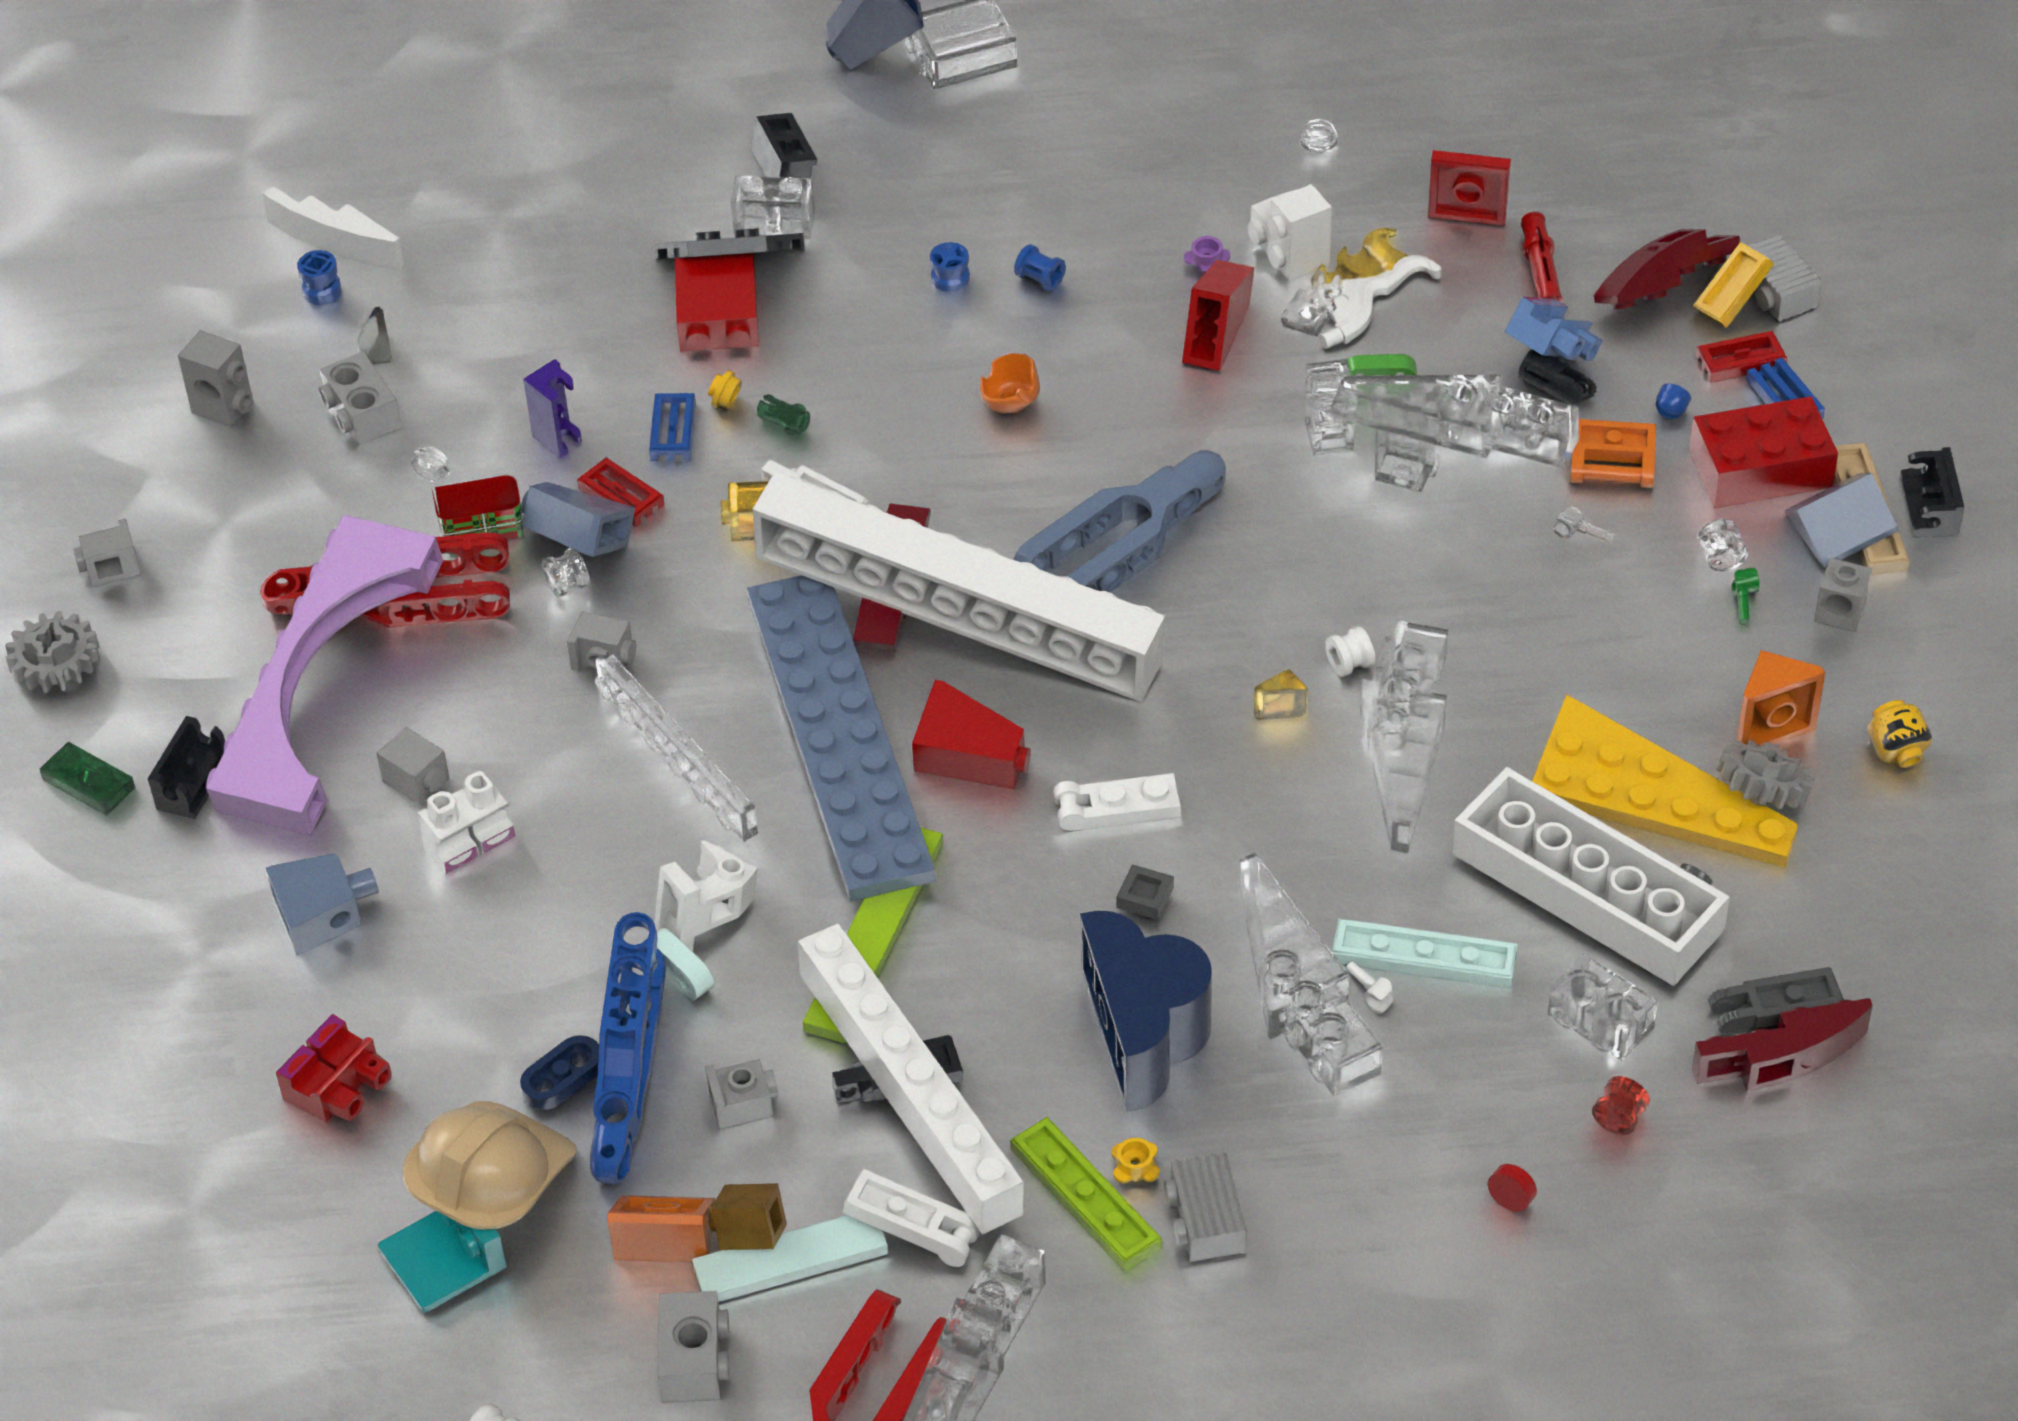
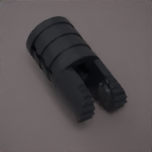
[1518,349,1597,406]

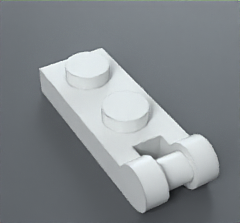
[1053,773,1181,831]
[842,1169,980,1267]

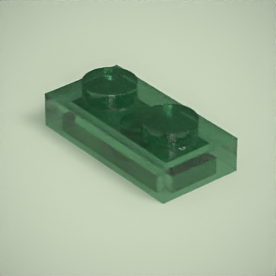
[39,741,135,816]

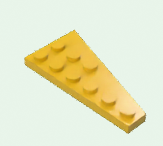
[1532,694,1798,868]

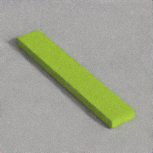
[802,827,944,1044]

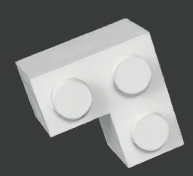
[1248,184,1332,281]

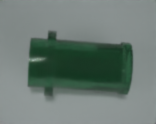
[757,394,810,435]

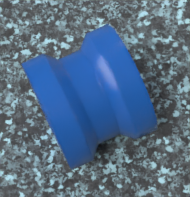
[930,242,970,292]

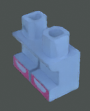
[1504,297,1603,361]

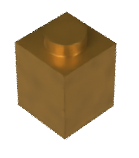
[708,1183,787,1250]

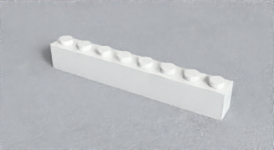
[798,923,1024,1235]

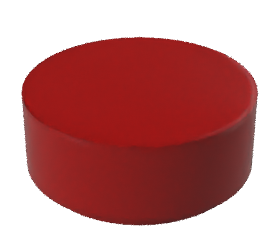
[1487,1164,1537,1212]

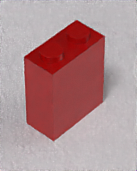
[675,253,759,352]

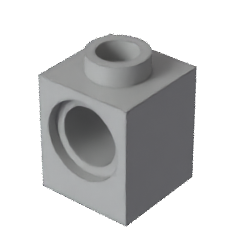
[1814,558,1872,632]

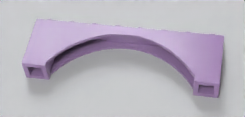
[206,515,443,836]

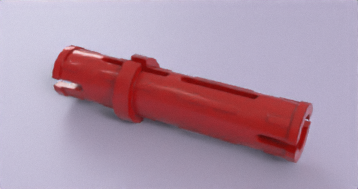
[1520,212,1564,302]

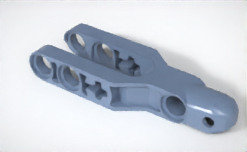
[1014,450,1226,593]

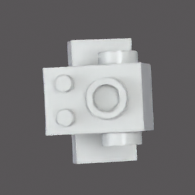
[654,840,758,952]

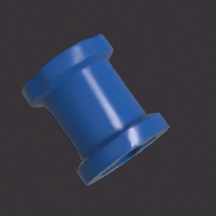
[1014,244,1066,292]

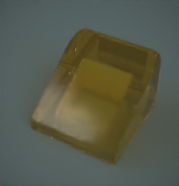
[1254,669,1308,720]

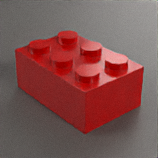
[1689,396,1839,509]

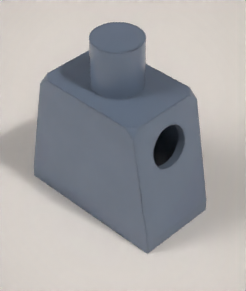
[265,854,379,956]

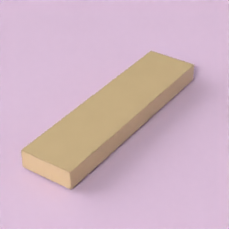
[1834,442,1910,575]

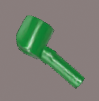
[1731,568,1760,624]

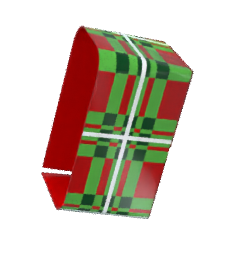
[432,475,524,540]

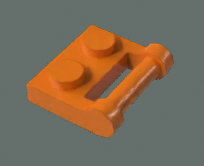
[1570,419,1656,489]

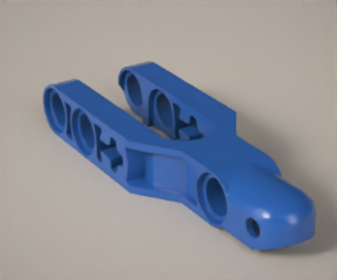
[590,912,666,1185]

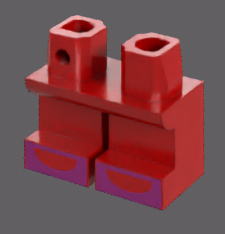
[276,1013,392,1122]

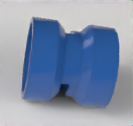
[297,250,342,305]

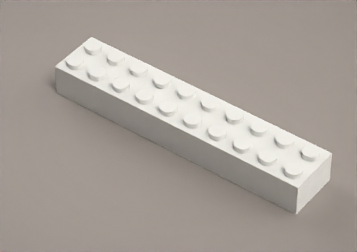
[753,472,1165,702]

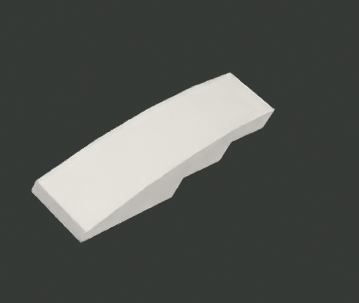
[262,186,405,271]

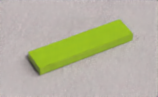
[1010,1117,1162,1272]

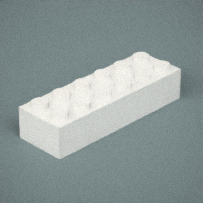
[1452,767,1730,986]

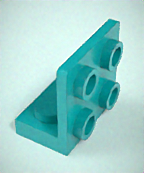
[378,1211,507,1313]

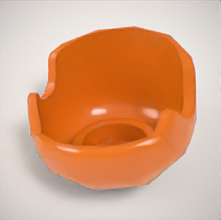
[980,353,1040,414]

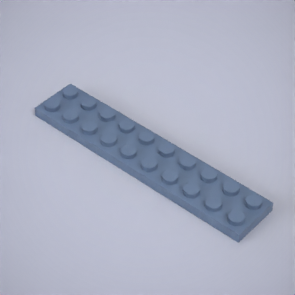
[747,575,936,902]

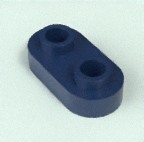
[520,1035,599,1110]

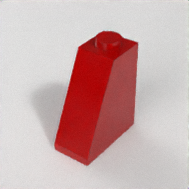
[1182,260,1255,371]
[912,680,1031,789]

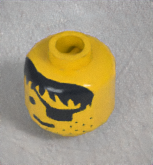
[1867,700,1932,768]

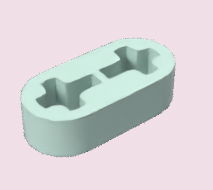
[643,928,714,1000]

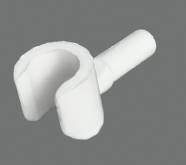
[1346,961,1394,1014]

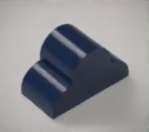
[1080,911,1212,1112]

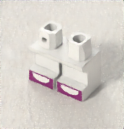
[418,771,517,874]

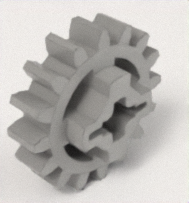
[5,611,100,693]
[1716,740,1815,809]

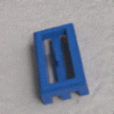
[1746,358,1825,419]
[649,393,696,461]

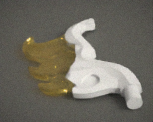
[1316,228,1441,349]

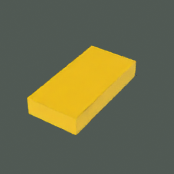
[1693,242,1774,328]

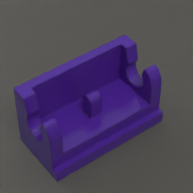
[523,359,582,459]

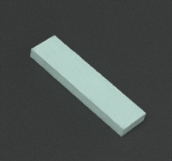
[1331,918,1518,988]
[692,1215,888,1302]

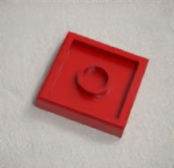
[1428,150,1511,226]

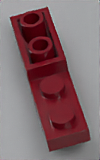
[1593,229,1740,310]
[1692,998,1873,1091]

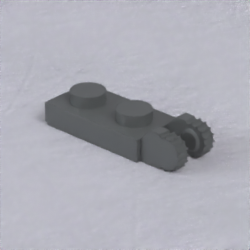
[1708,967,1844,1035]

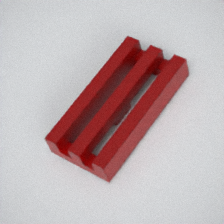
[1696,331,1787,383]
[577,457,665,527]

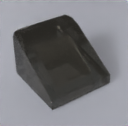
[358,307,392,365]

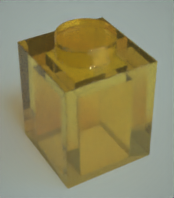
[721,481,769,541]

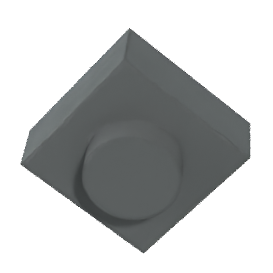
[1116,864,1174,920]

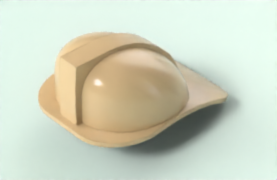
[403,1101,577,1230]

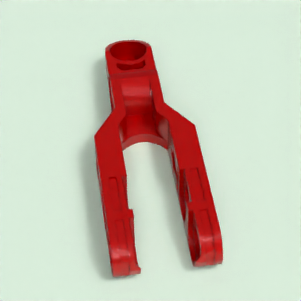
[260,532,510,628]
[809,1289,965,1421]

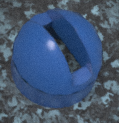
[1655,383,1691,419]

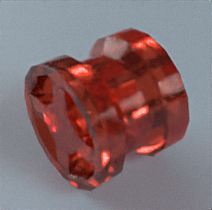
[1592,1076,1650,1136]

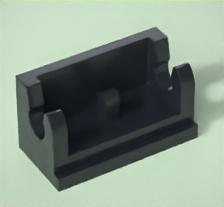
[751,113,818,196]
[1899,447,1965,538]
[148,716,225,819]

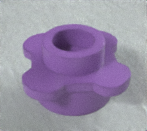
[1184,236,1230,273]

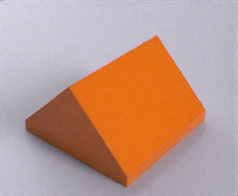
[1737,650,1825,746]
[607,1195,715,1262]

